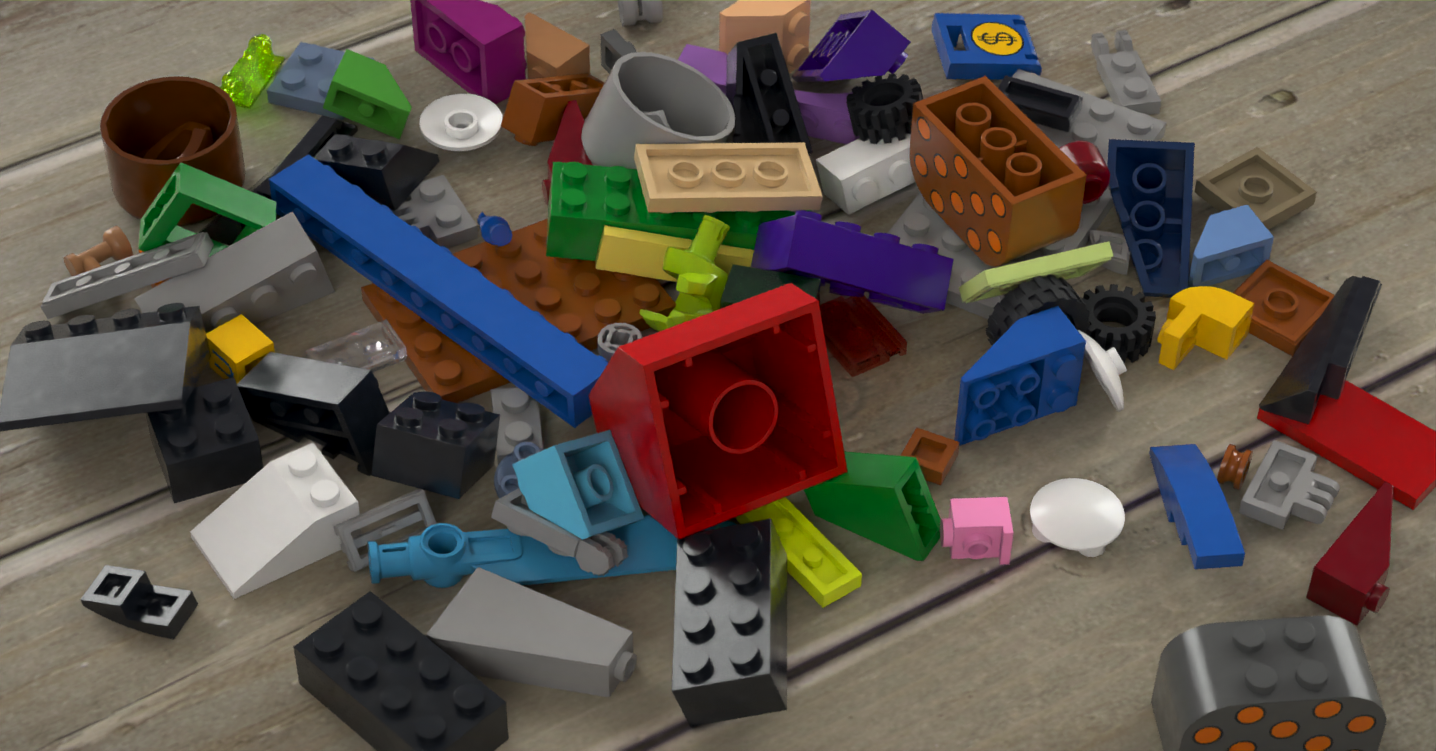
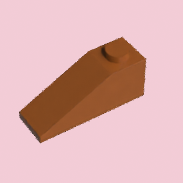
[501,73,605,146]

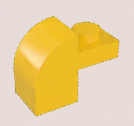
[1157,286,1255,370]

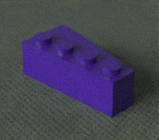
[749,210,954,314]

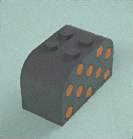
[1151,615,1386,751]

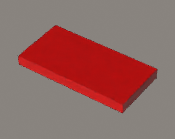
[1257,380,1436,510]

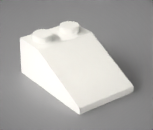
[190,443,362,599]

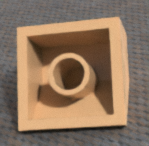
[719,0,811,74]

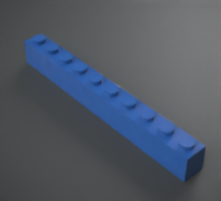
[269,154,608,428]

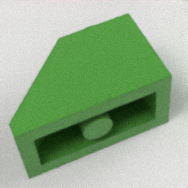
[323,49,412,140]

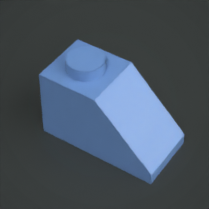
[1188,205,1274,288]

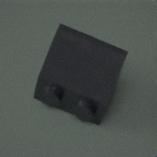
[314,134,440,211]

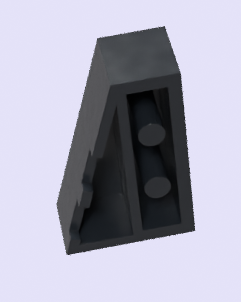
[725,33,813,155]
[237,352,390,477]

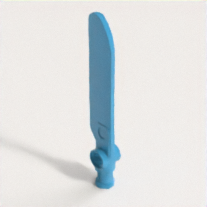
[368,515,737,588]

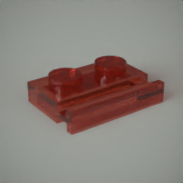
[819,295,907,377]

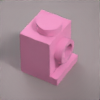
[940,497,1014,565]

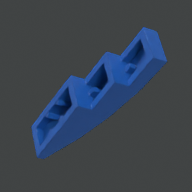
[1149,444,1245,569]

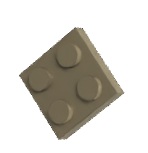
[1194,147,1317,230]

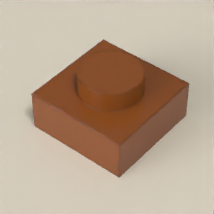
[900,427,960,485]

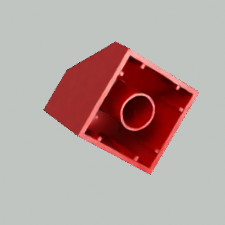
[589,283,848,540]

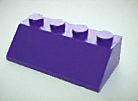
[791,10,911,82]

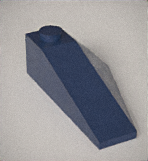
[1107,139,1195,298]

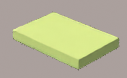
[959,241,1113,303]

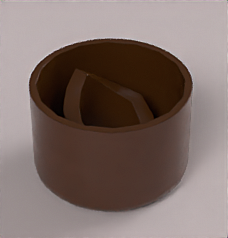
[100,76,245,226]

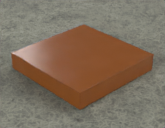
[1233,260,1335,356]

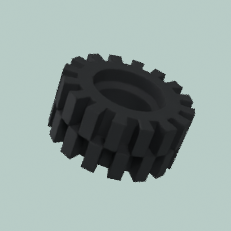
[846,74,923,144]
[1080,284,1156,365]

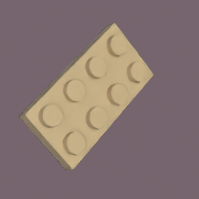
[634,142,823,213]

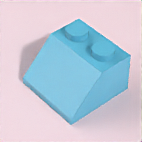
[512,430,645,540]

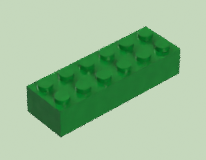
[546,161,812,278]

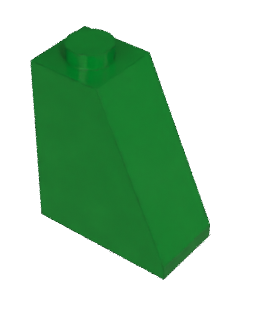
[804,451,941,561]

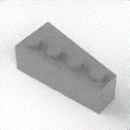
[134,211,335,334]

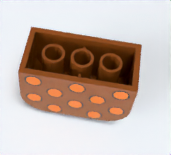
[909,76,1087,267]

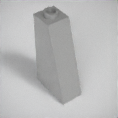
[426,567,637,697]

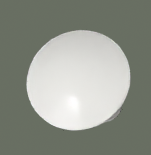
[1030,478,1125,557]

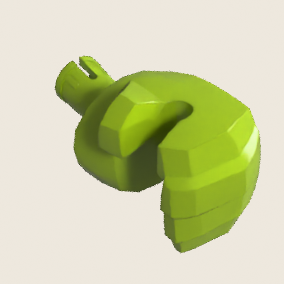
[639,215,730,332]

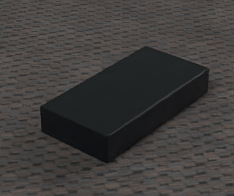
[998,76,1083,133]

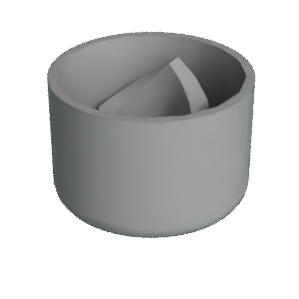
[581,52,735,169]

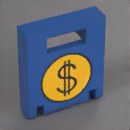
[931,13,1042,80]

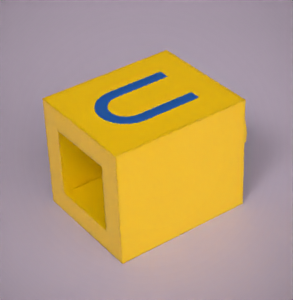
[206,314,275,383]

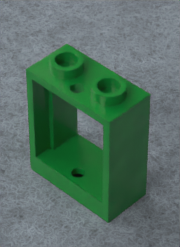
[138,162,276,257]

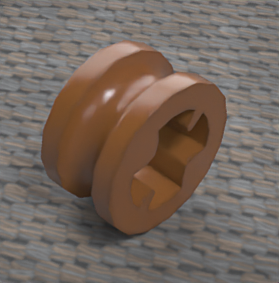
[1217,444,1253,490]

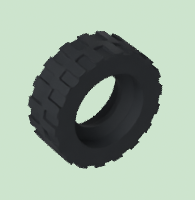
[986,275,1090,346]

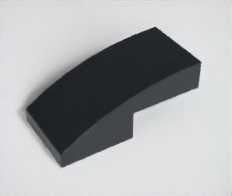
[80,565,198,640]

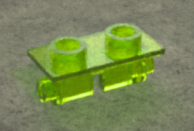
[220,34,285,109]

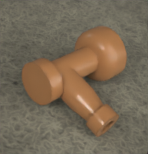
[64,226,133,276]

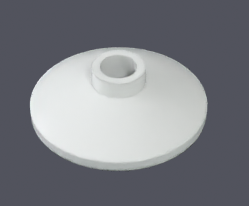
[419,94,502,151]
[1078,330,1127,412]

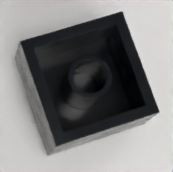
[145,377,263,504]
[372,391,500,499]

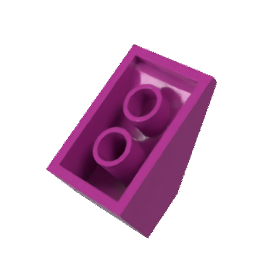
[410,0,527,105]

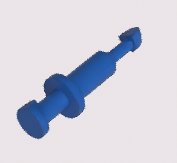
[477,212,512,246]

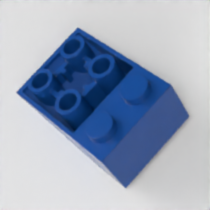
[954,306,1086,446]

